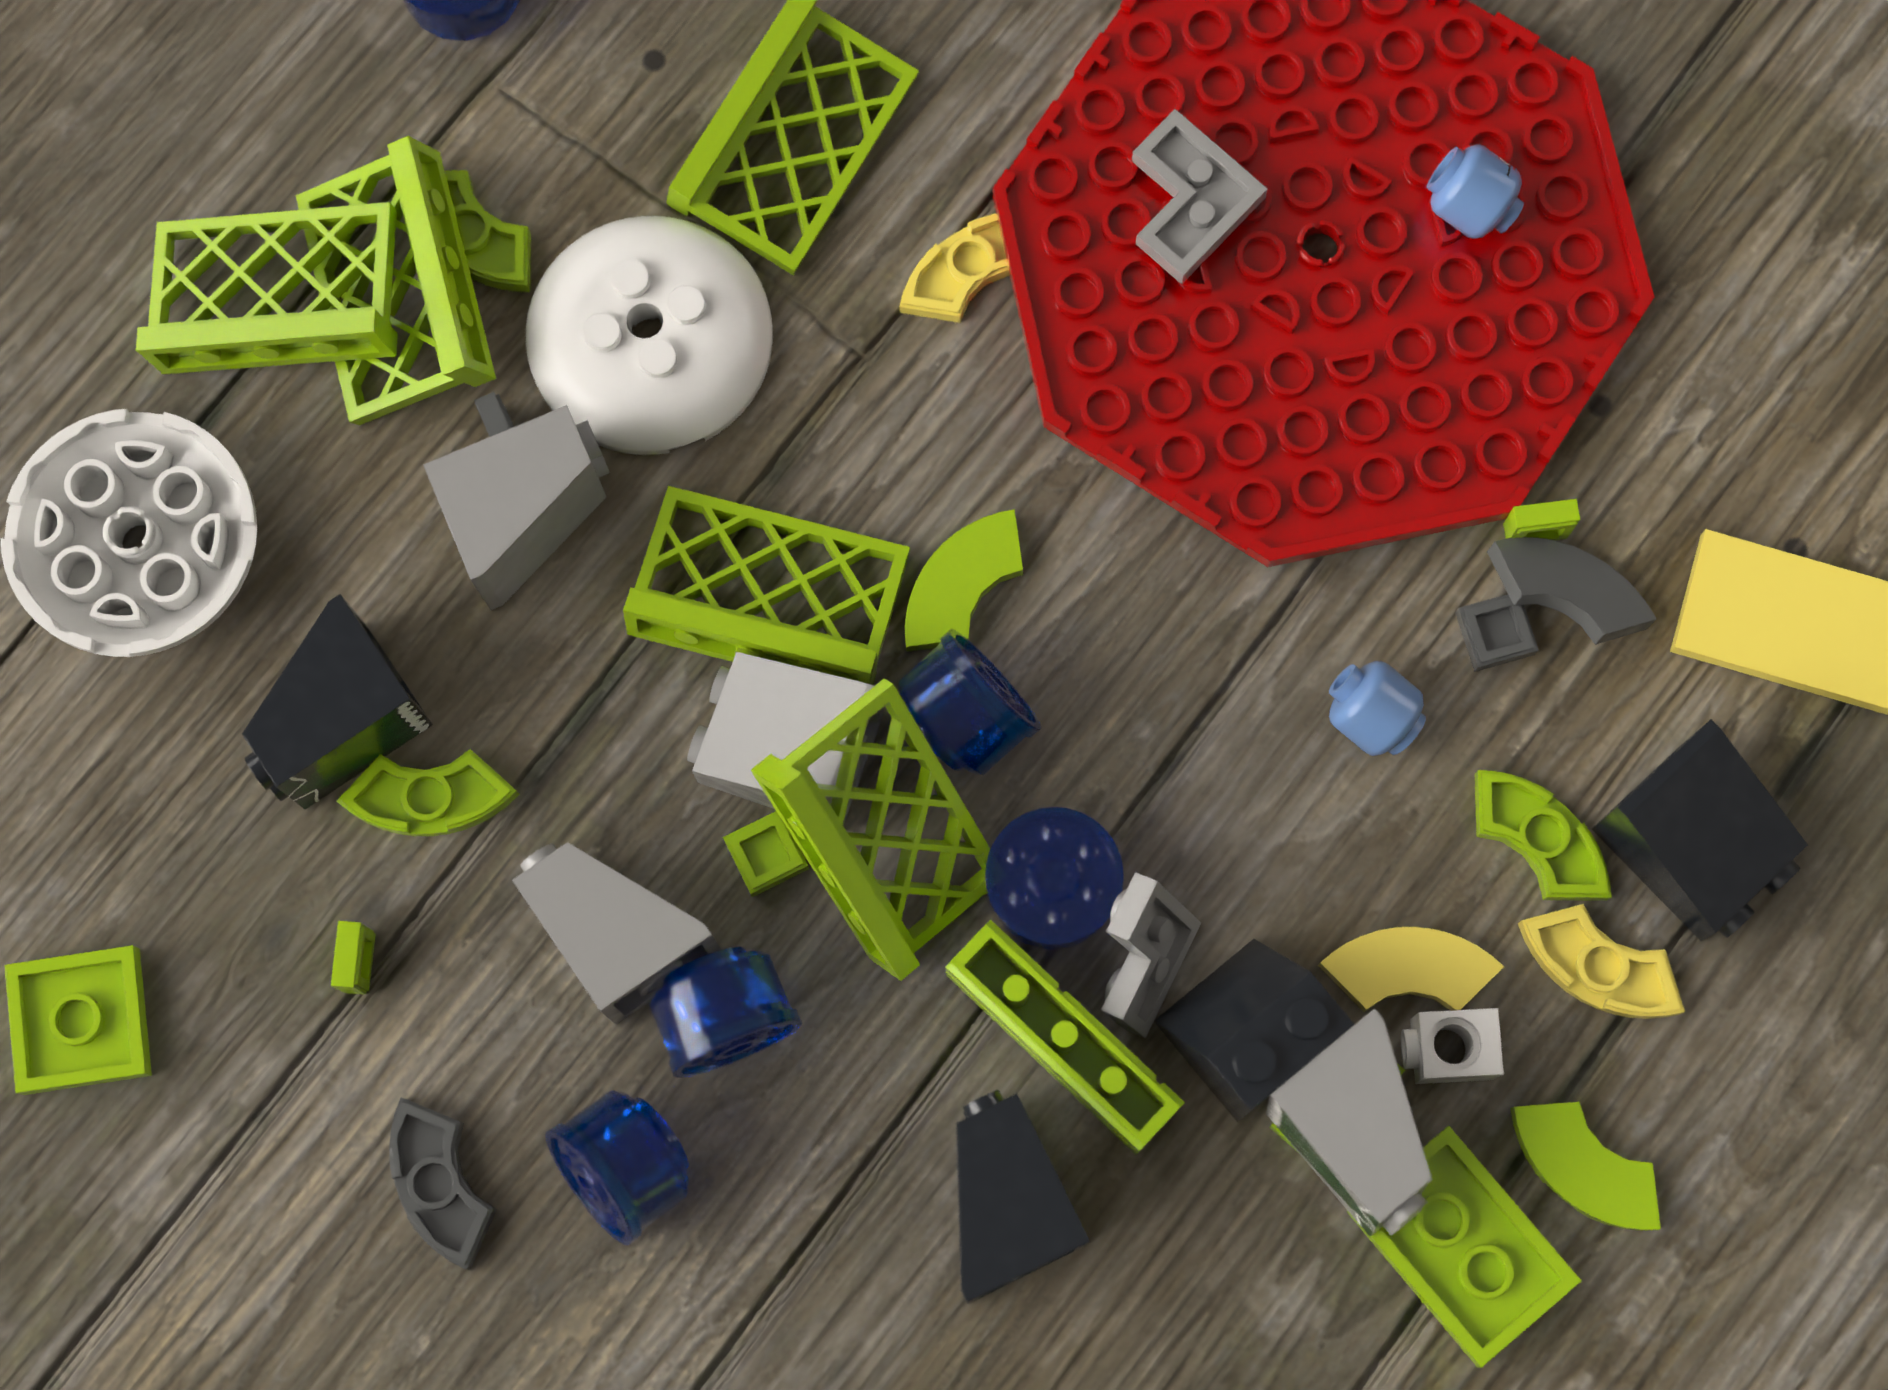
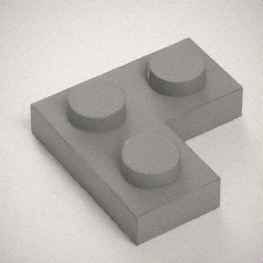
[1132,109,1267,284]
[1101,872,1201,1038]

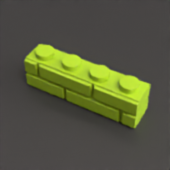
[945,920,1185,1155]

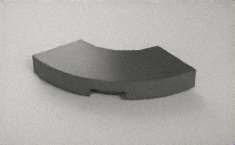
[1487,537,1656,645]
[389,1097,497,1270]

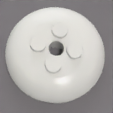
[525,216,773,455]
[1,409,257,657]

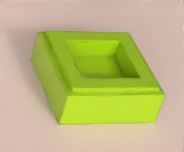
[1503,499,1580,541]
[723,811,809,897]
[331,921,376,995]

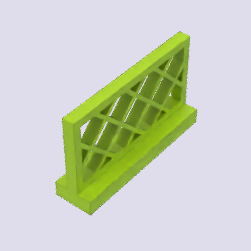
[666,0,919,275]
[296,136,496,426]
[136,202,398,374]
[623,486,910,685]
[751,679,1006,981]

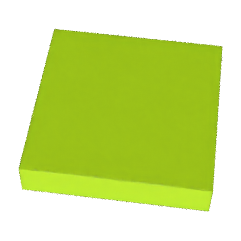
[4,945,152,1095]

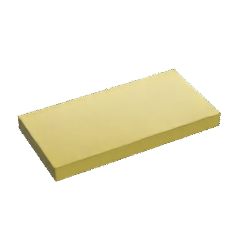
[1670,529,1888,715]

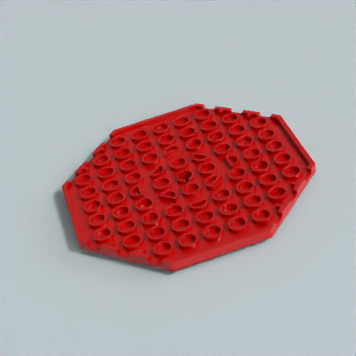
[993,0,1654,567]

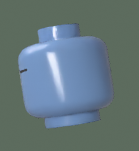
[1427,144,1524,239]
[1329,661,1426,756]

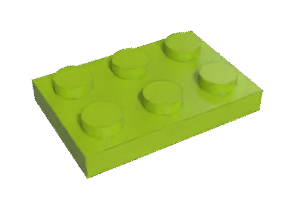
[1346,1126,1581,1368]

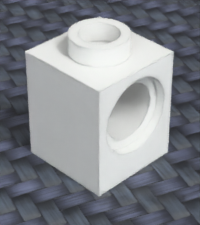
[1401,1008,1504,1084]

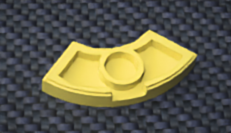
[899,214,1010,323]
[1518,904,1685,1019]
[1318,927,1504,1012]

